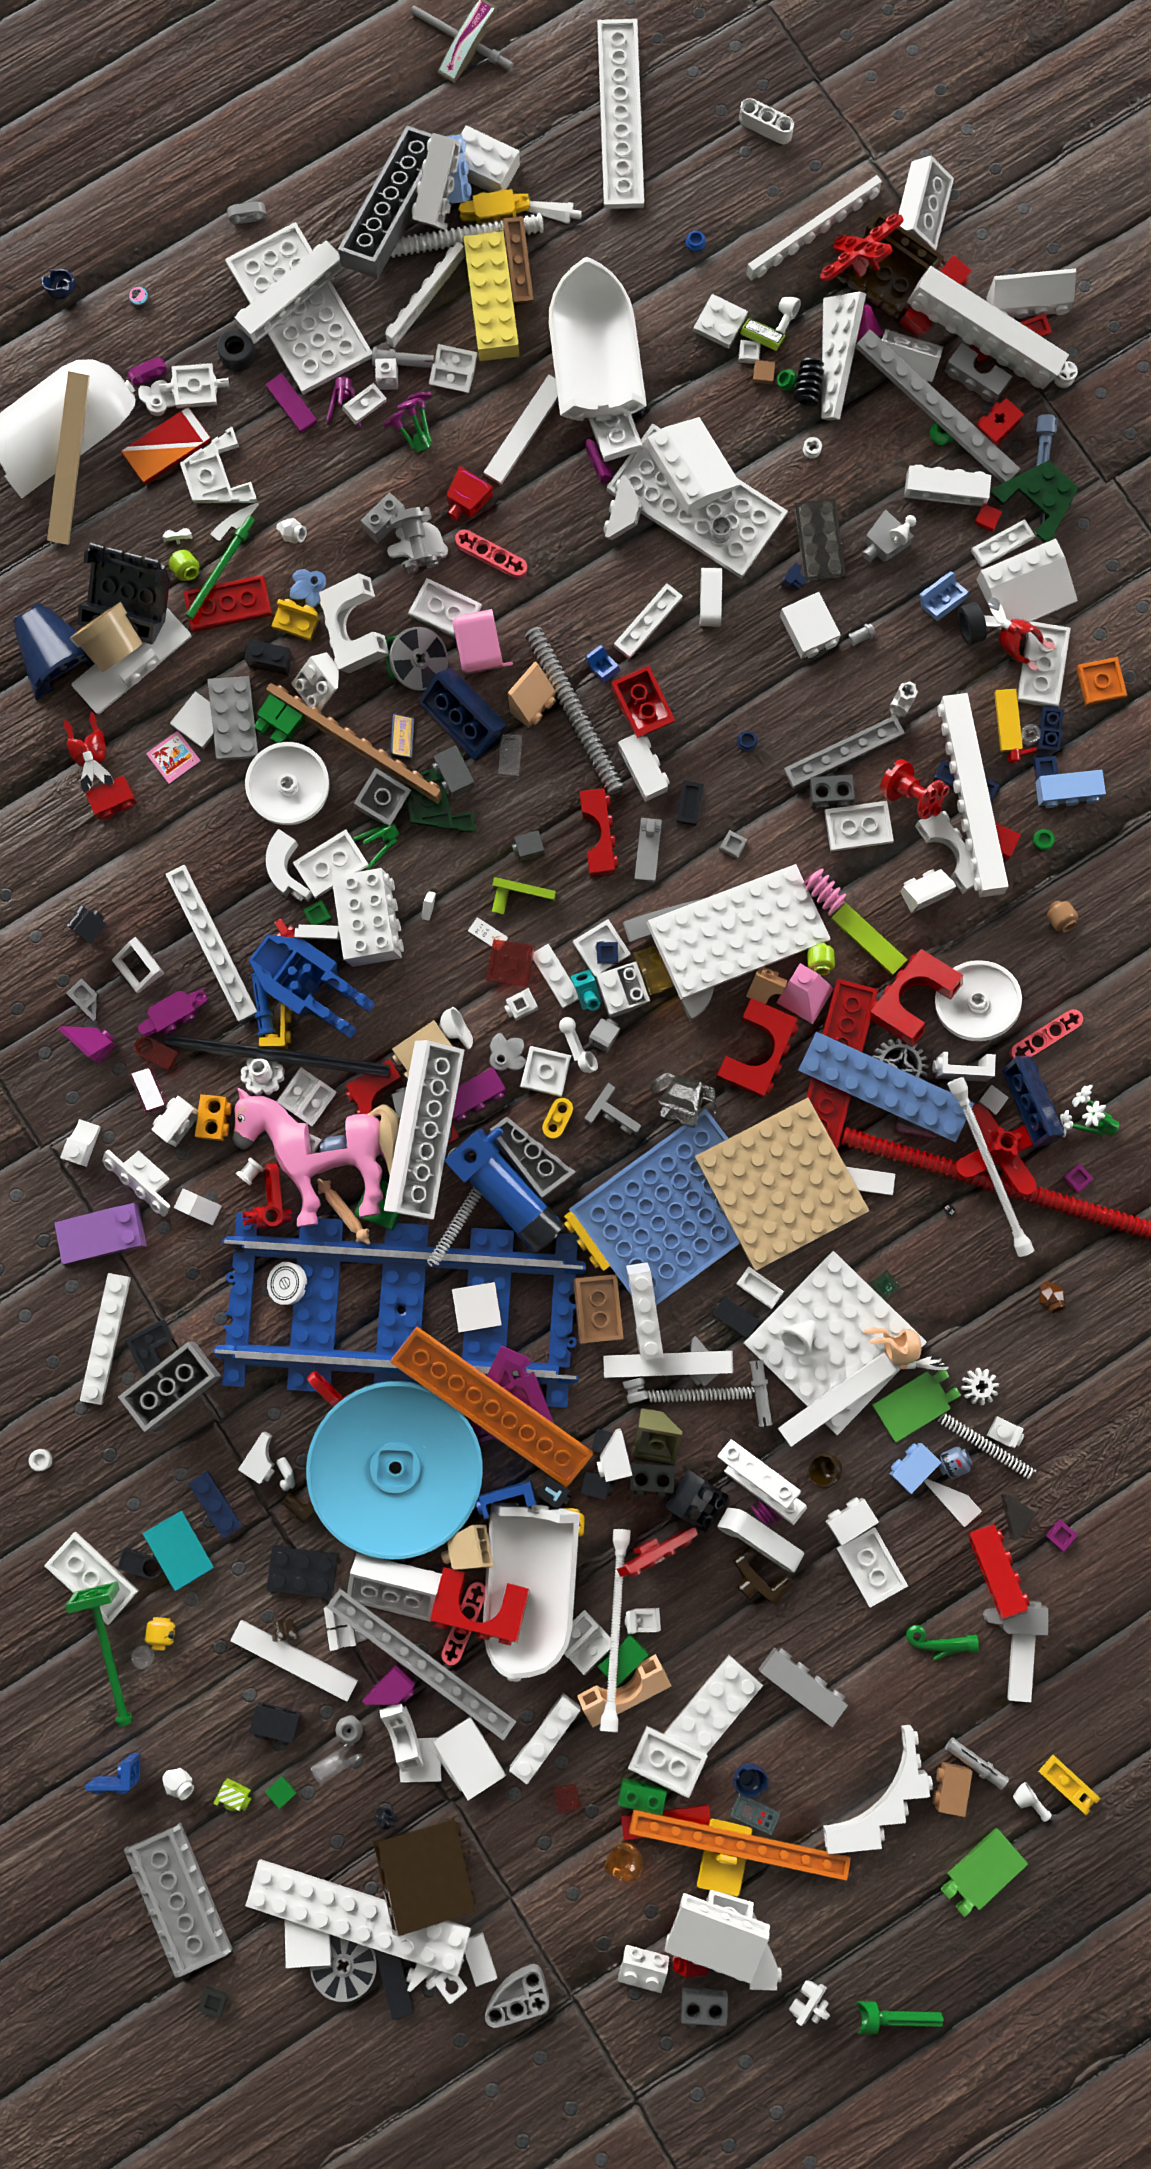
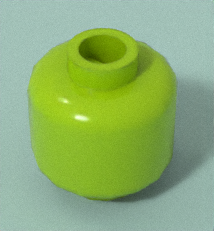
[168,550,200,581]
[807,942,835,975]

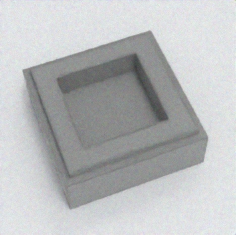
[719,830,748,859]

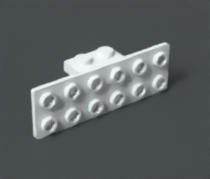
[71,608,192,715]

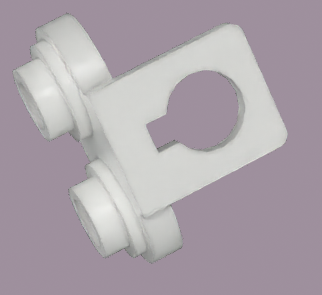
[425,1959,467,2004]

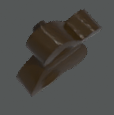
[272,1618,298,1642]

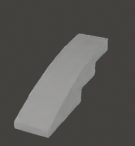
[623,898,705,942]

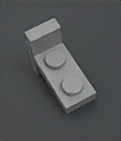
[584,1083,641,1135]

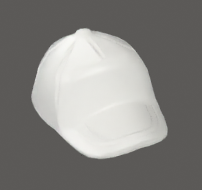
[440,1007,473,1050]

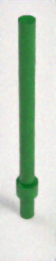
[185,516,255,620]

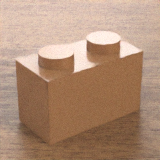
[933,1762,972,1817]

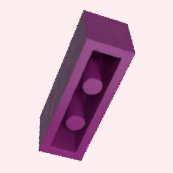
[451,1067,507,1123]

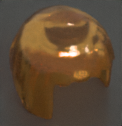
[605,1842,643,1882]

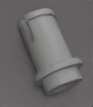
[848,624,876,646]

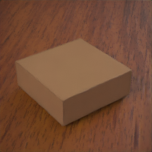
[753,360,775,385]

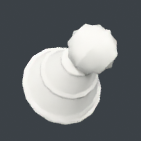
[890,515,916,545]

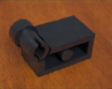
[66,905,106,944]

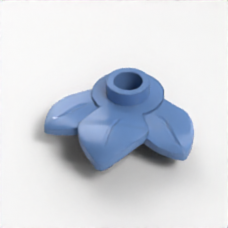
[290,569,326,608]

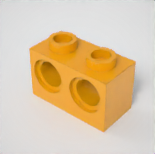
[195,1094,232,1141]

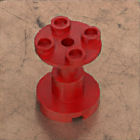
[880,759,950,820]

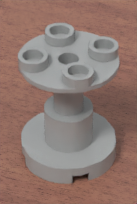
[389,507,441,573]

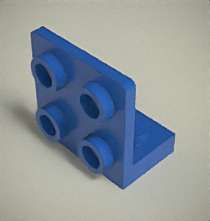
[85,1753,140,1794]

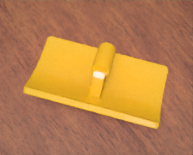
[697,1819,752,1897]

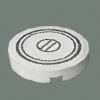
[267,1262,307,1305]

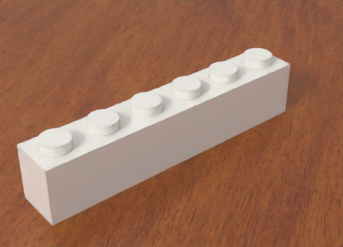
[235,240,345,344]

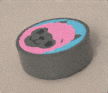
[128,286,150,308]

